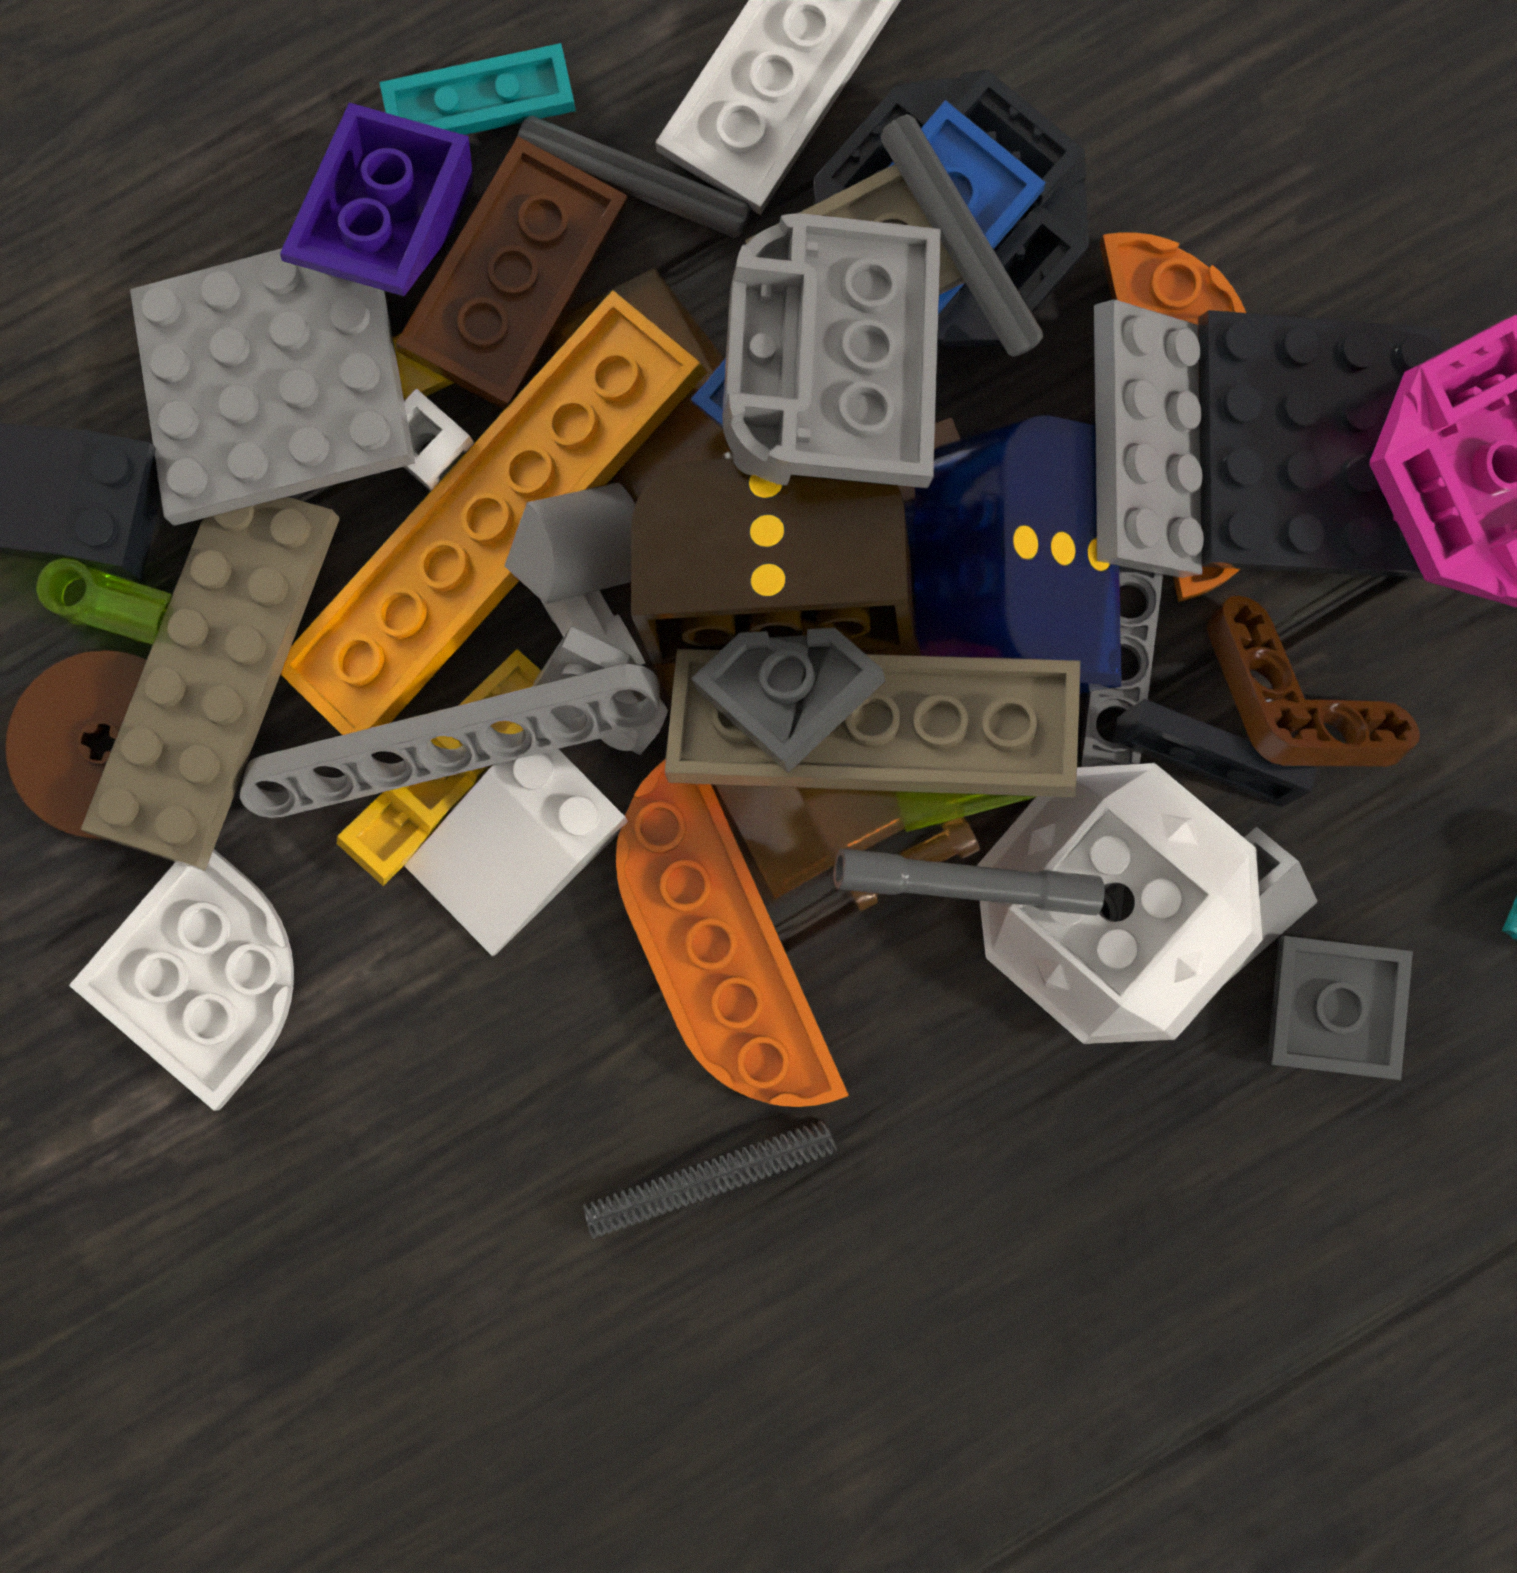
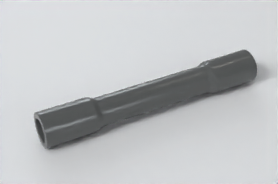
[834,848,1105,916]

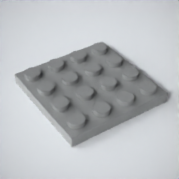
[130,248,415,526]

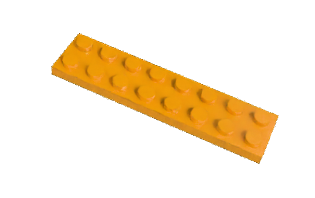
[281,290,707,735]

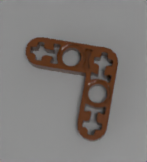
[1207,595,1420,767]

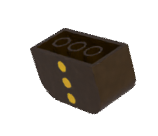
[631,452,915,665]

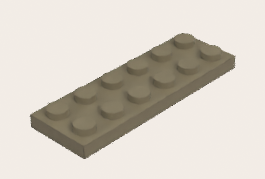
[81,497,340,871]
[665,649,1080,798]

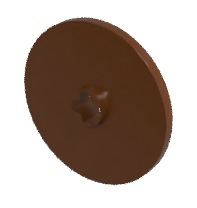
[6,650,147,840]

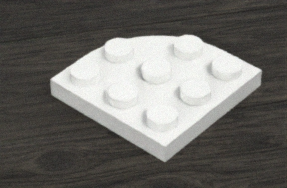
[69,849,294,1111]

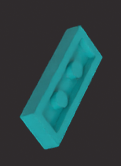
[379,43,576,135]

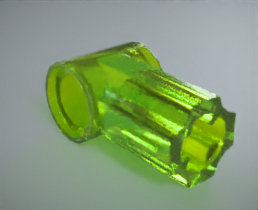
[36,558,173,646]

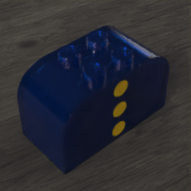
[914,415,1122,693]

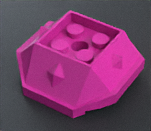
[1369,315,1517,608]

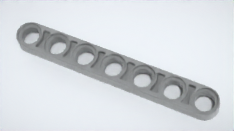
[1078,564,1163,922]
[240,664,660,818]

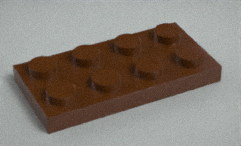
[396,136,628,410]

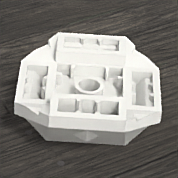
[977,763,1263,1044]

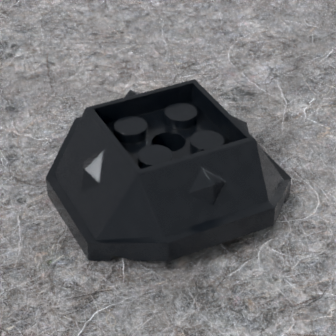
[813,69,1089,347]

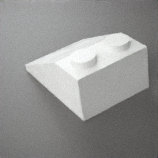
[404,749,628,956]

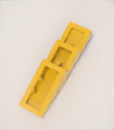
[337,649,541,886]

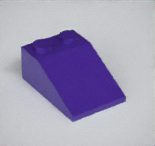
[280,103,473,296]

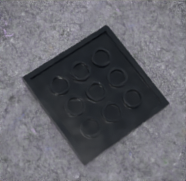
[1198,310,1442,578]

